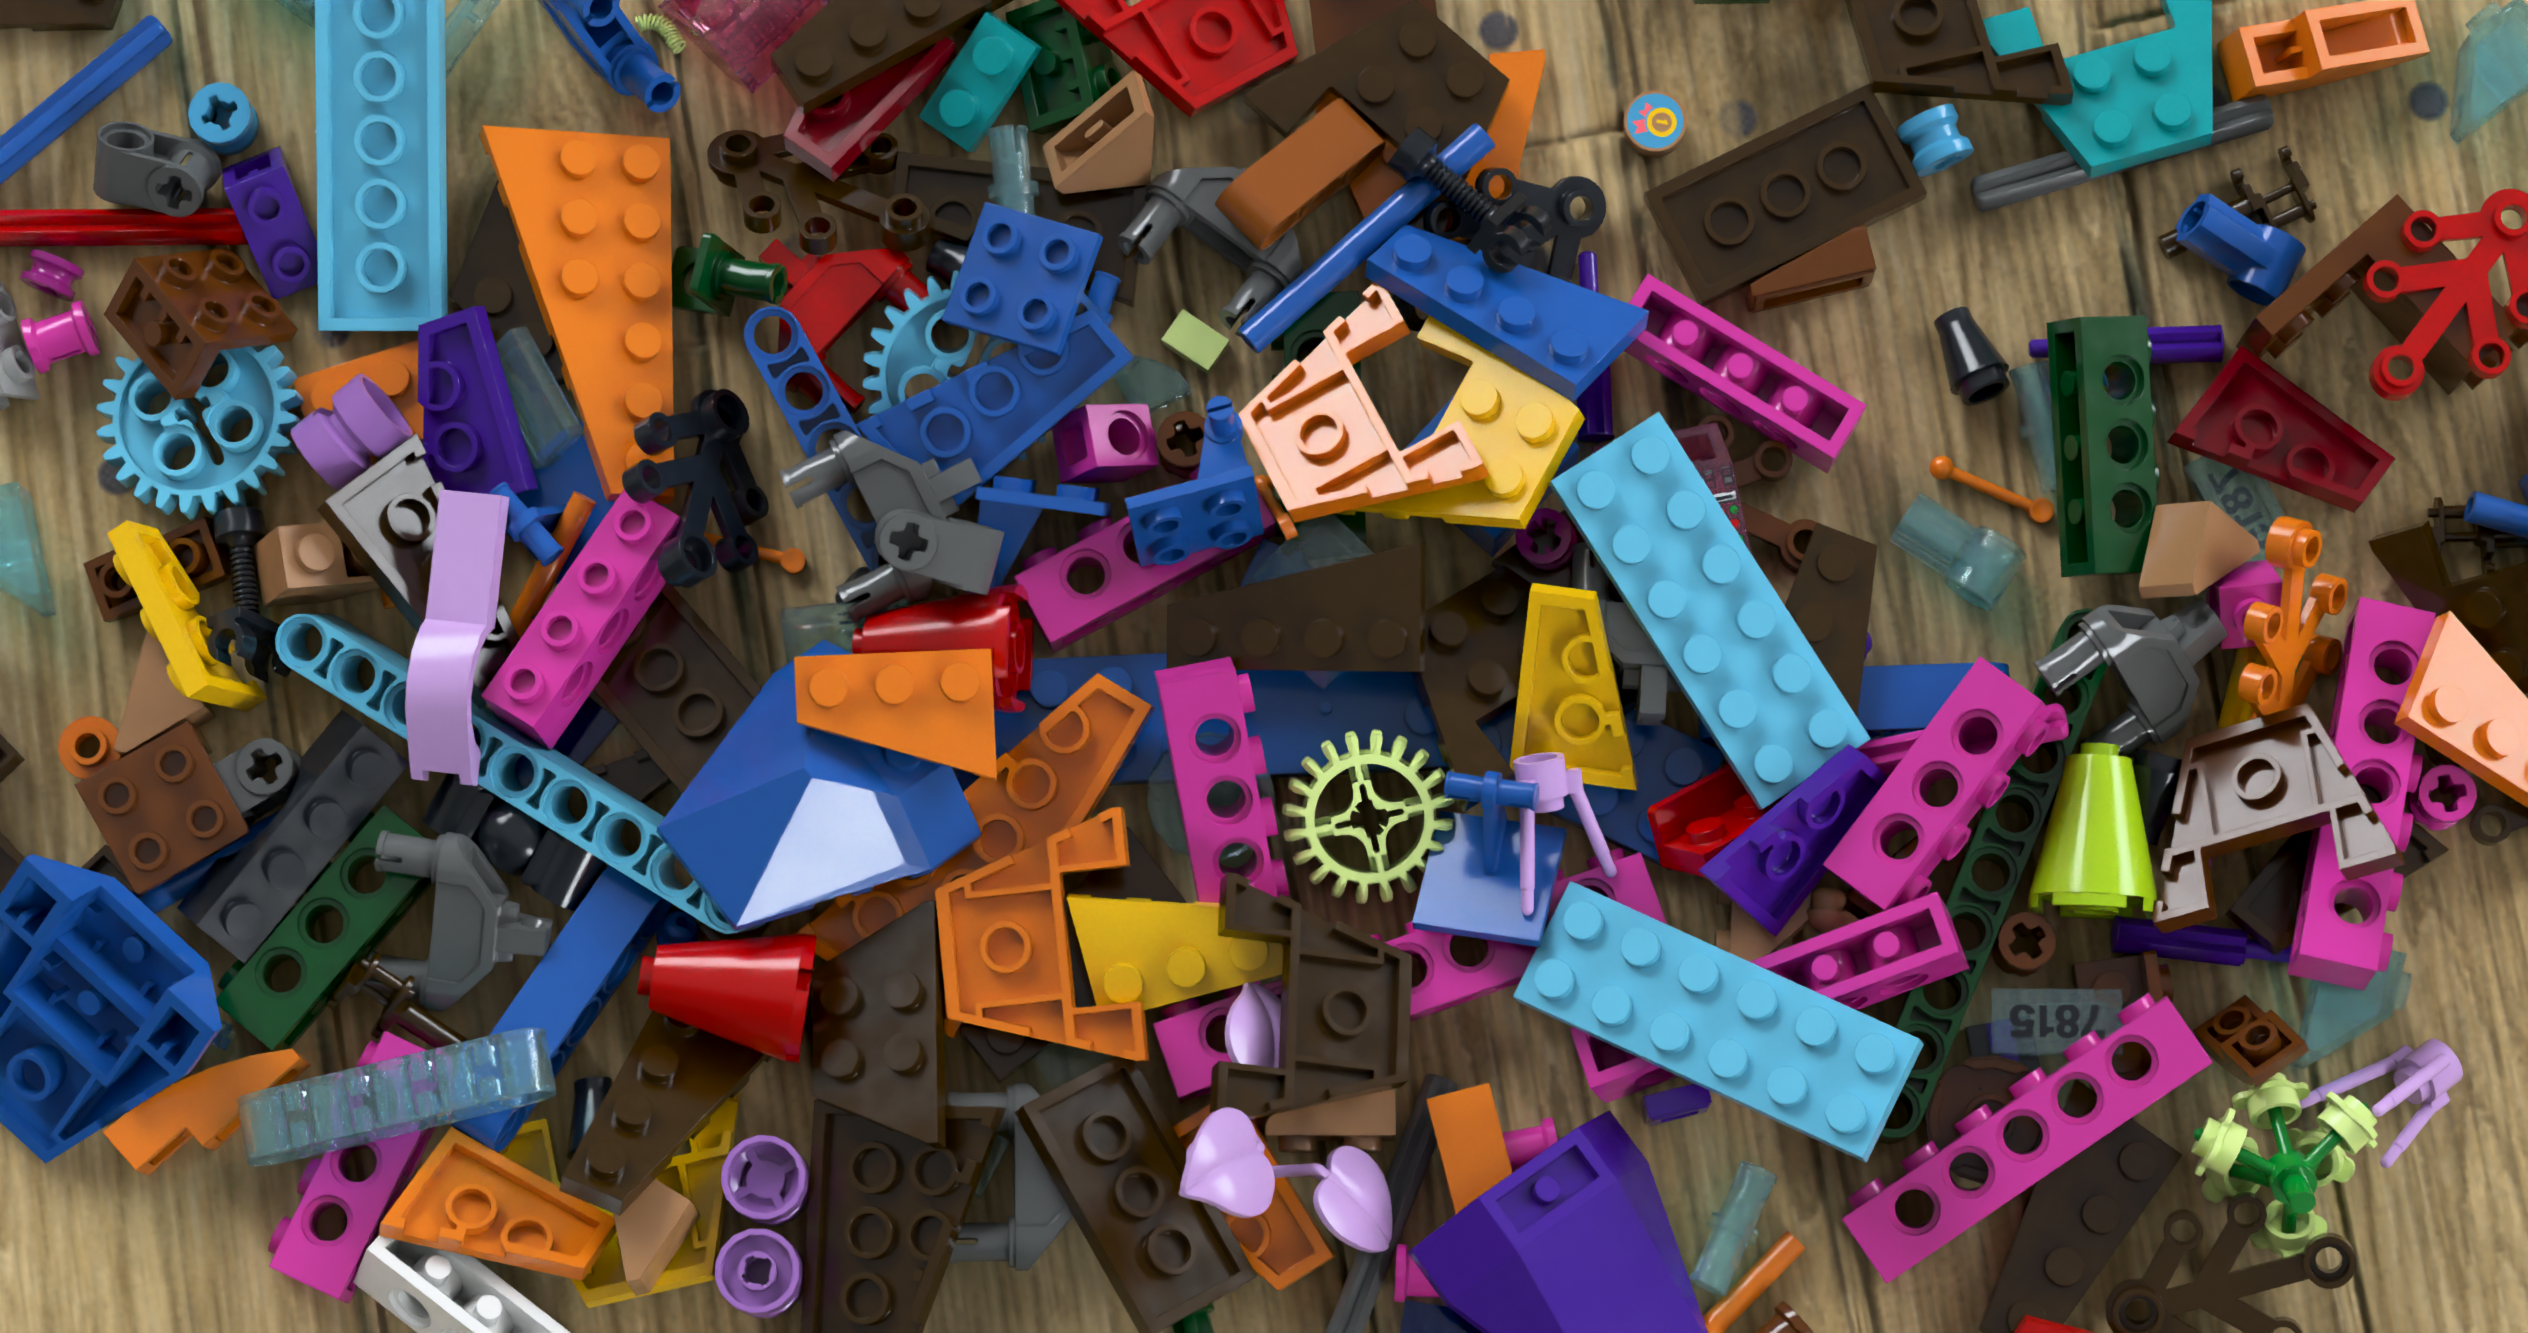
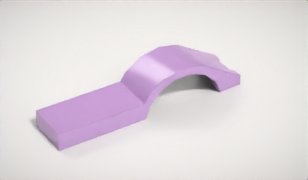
[405,489,509,786]

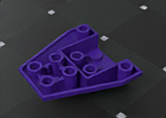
[1408,1110,1708,1333]

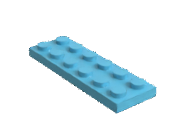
[315,0,448,331]
[1548,412,1871,810]
[1513,881,1924,1163]

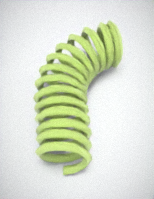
[635,13,687,54]

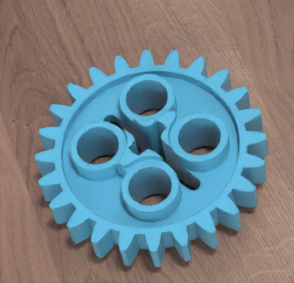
[862,271,1046,473]
[96,345,304,520]

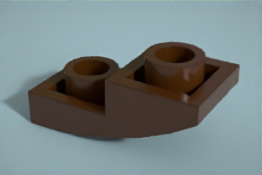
[83,516,231,623]
[2193,994,2310,1087]

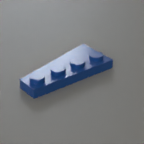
[1365,224,1649,402]
[856,309,1135,507]

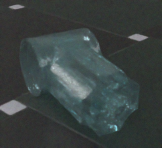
[1889,492,2027,611]

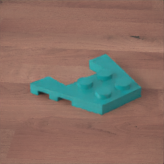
[1982,0,2213,178]

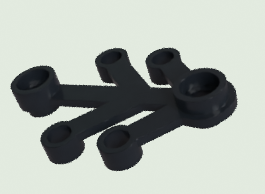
[1392,167,1606,332]
[622,389,769,588]

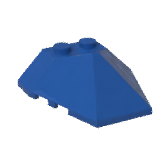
[656,639,982,931]
[0,854,222,1164]

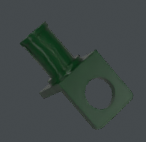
[672,232,788,317]

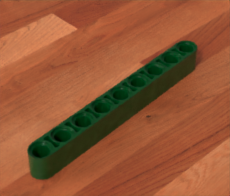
[1877,608,2107,1144]

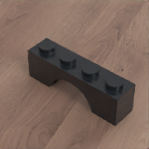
[177,709,409,964]

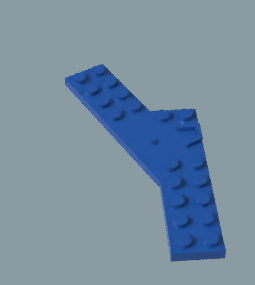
[957,538,1724,871]

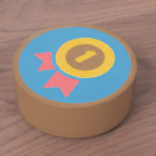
[1623,90,1687,157]

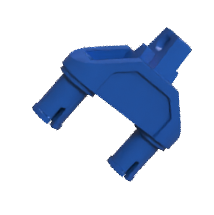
[538,0,681,113]

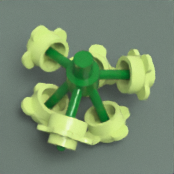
[2191,1072,2378,1258]

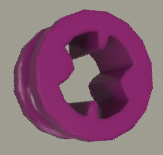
[19,249,85,302]
[1515,508,1577,570]

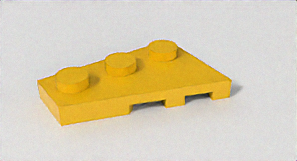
[107,520,267,711]
[1510,583,1639,791]
[1067,894,1283,1010]

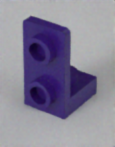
[222,146,318,299]

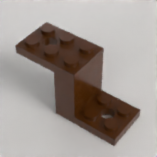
[2236,194,2528,395]

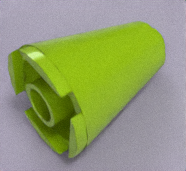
[2028,743,2158,920]

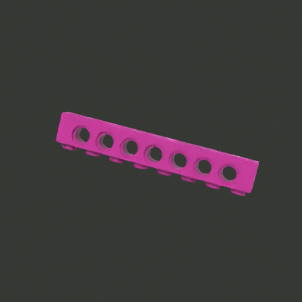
[1153,848,1667,1104]

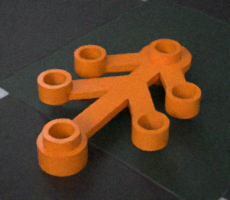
[2238,516,2348,720]

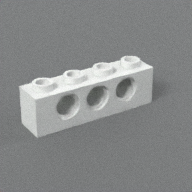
[353,1236,571,1333]

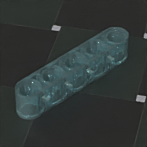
[237,1027,557,1166]

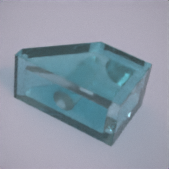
[2450,0,2528,145]
[0,481,56,617]
[2291,950,2412,1069]

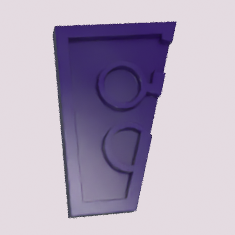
[418,306,538,496]
[1698,744,1888,937]

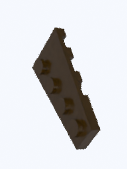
[559,1011,773,1216]

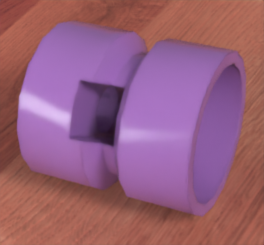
[290,373,413,491]
[721,1135,810,1227]
[715,1229,804,1319]

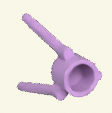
[1513,752,1617,916]
[2300,1038,2463,1168]

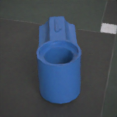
[2175,193,2306,307]

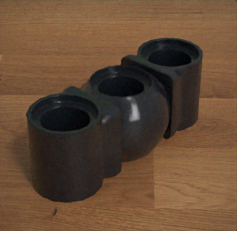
[422,773,605,911]

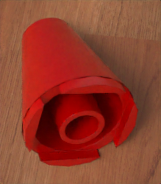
[852,584,1034,713]
[637,933,817,1063]

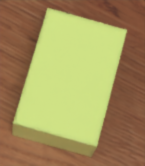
[1161,309,1230,375]

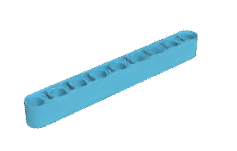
[275,613,766,934]

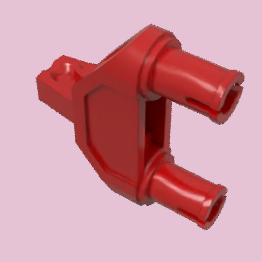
[758,238,943,414]

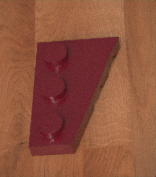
[783,37,956,182]
[2167,345,2396,513]

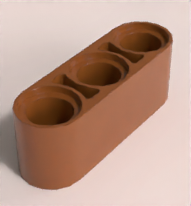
[1215,98,1386,251]

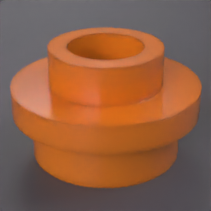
[58,716,122,780]

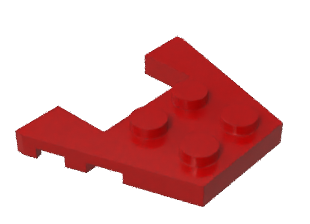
[1055,0,1298,118]

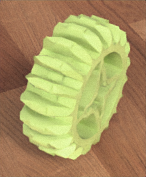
[1282,729,1455,904]

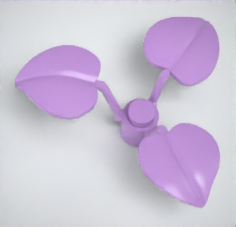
[1179,982,1392,1253]

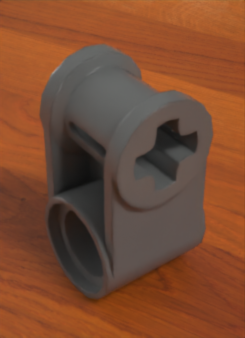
[93,121,222,217]
[874,508,1005,595]
[213,738,301,827]

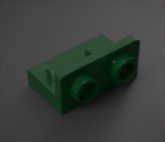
[1005,0,1122,135]

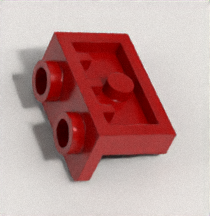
[1647,765,1782,877]

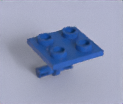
[942,202,1121,356]
[1125,396,1264,567]
[489,420,615,585]
[967,475,1113,593]
[1412,771,1567,947]

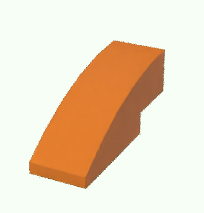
[2216,0,2430,102]
[102,1049,311,1176]

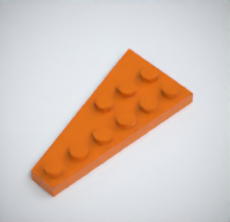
[479,125,675,504]
[795,673,1155,1039]

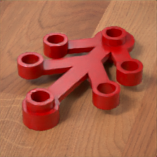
[2363,189,2528,401]

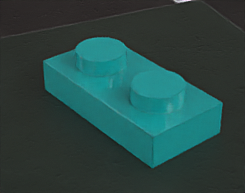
[918,12,1043,152]

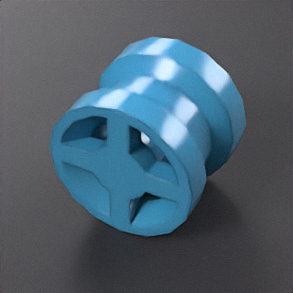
[188,82,260,156]
[1896,104,1974,177]

